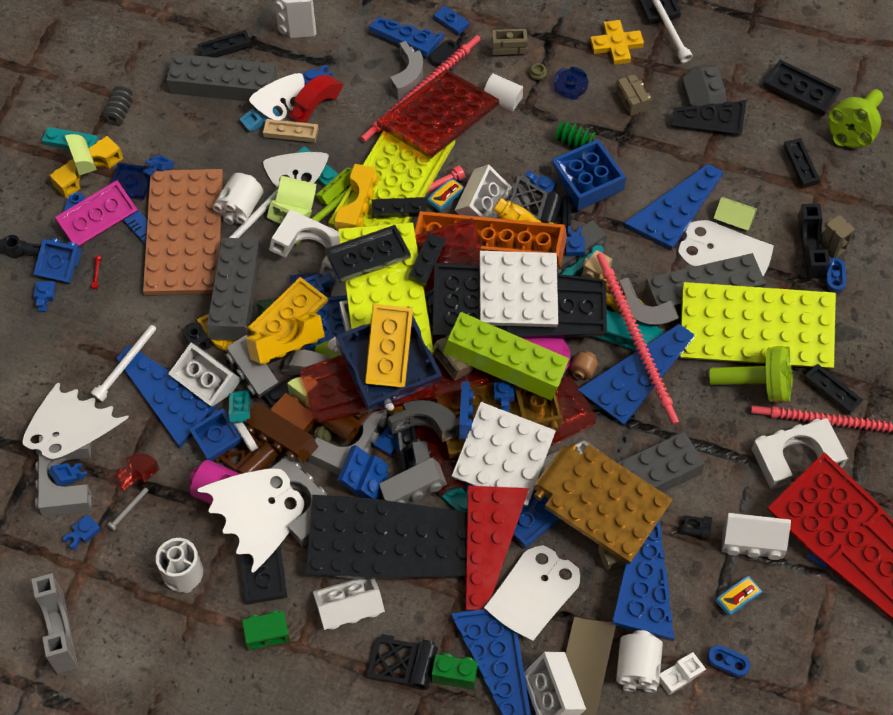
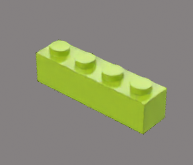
[316,167,353,205]

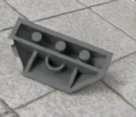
[682,64,727,106]

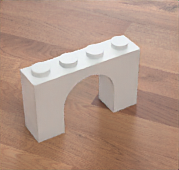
[269,209,340,281]
[752,418,848,490]

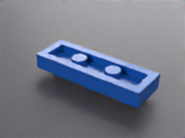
[459,382,474,439]

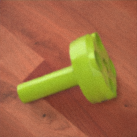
[828,89,884,149]
[710,346,793,403]

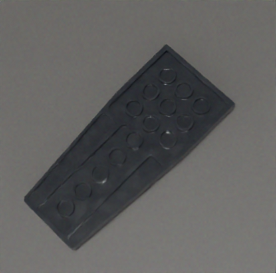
[432,263,607,339]
[306,495,467,580]

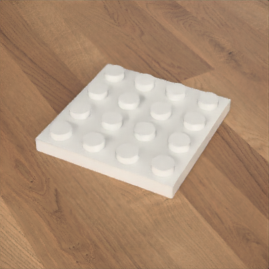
[479,251,558,327]
[452,402,556,506]

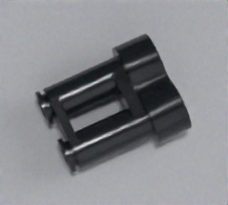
[681,515,712,540]

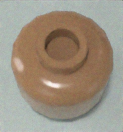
[570,351,598,380]

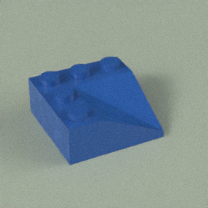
[552,139,626,211]

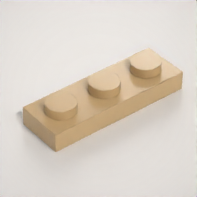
[263,119,319,143]

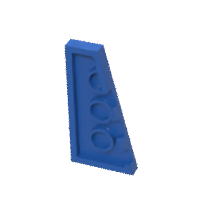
[369,17,444,57]

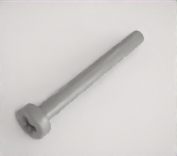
[107,488,149,531]

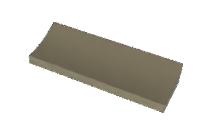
[566,617,616,715]

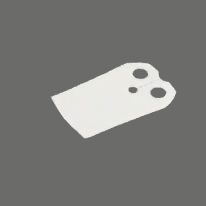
[678,220,774,276]
[484,545,580,641]

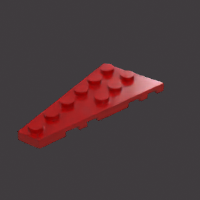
[465,486,529,611]

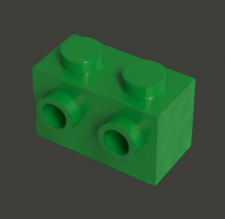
[242,610,290,650]
[432,653,478,690]

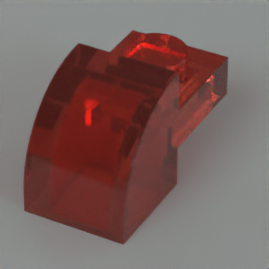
[115,453,160,490]

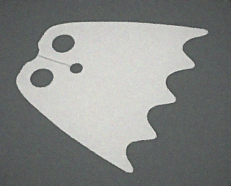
[23,383,129,459]
[197,469,304,572]

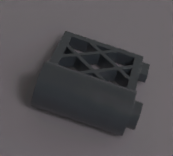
[508,174,562,224]
[367,634,438,690]

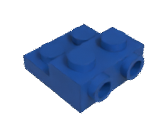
[33,238,82,283]
[189,408,243,461]
[337,445,389,499]

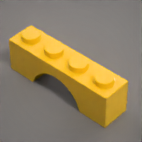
[50,136,123,198]
[334,164,379,231]
[246,312,325,364]

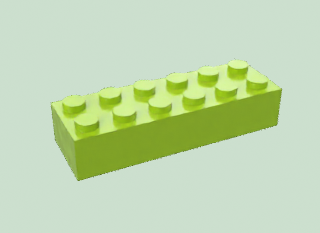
[442,312,569,401]

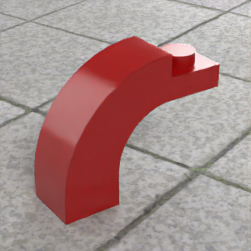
[289,75,344,123]

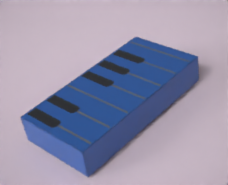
[124,210,148,246]

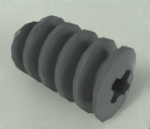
[103,85,133,125]

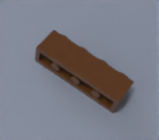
[244,402,319,464]

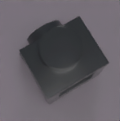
[182,323,211,350]
[404,439,430,469]

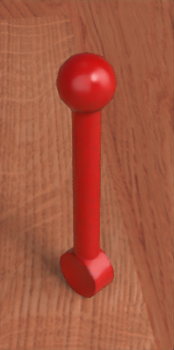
[91,255,102,290]

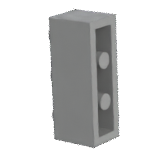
[226,335,278,399]
[379,458,447,503]

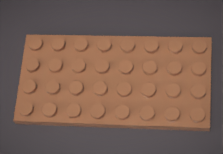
[143,169,223,295]

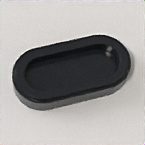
[430,40,458,67]

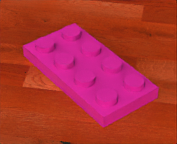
[55,180,138,247]

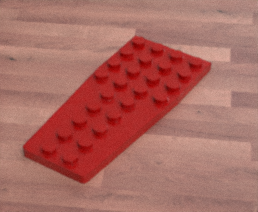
[767,452,893,620]

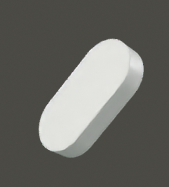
[233,422,258,452]

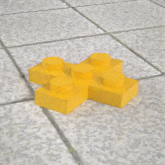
[590,20,644,65]

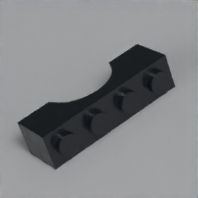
[798,204,830,278]

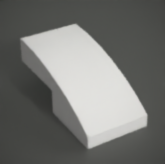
[659,652,706,695]

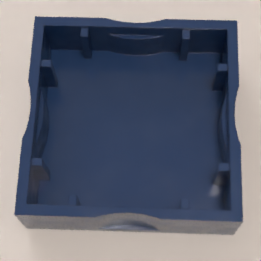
[336,306,442,413]

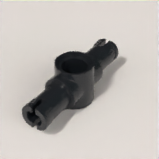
[0,235,41,259]

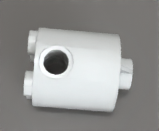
[213,173,263,225]
[156,538,203,593]
[616,630,663,693]

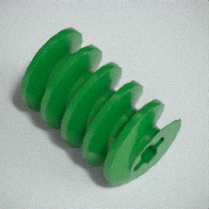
[555,121,596,149]

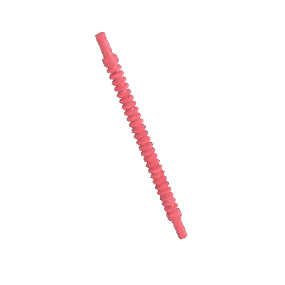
[360,35,481,142]
[596,253,679,425]
[751,406,893,433]

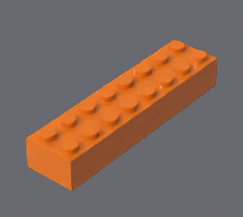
[415,211,567,268]

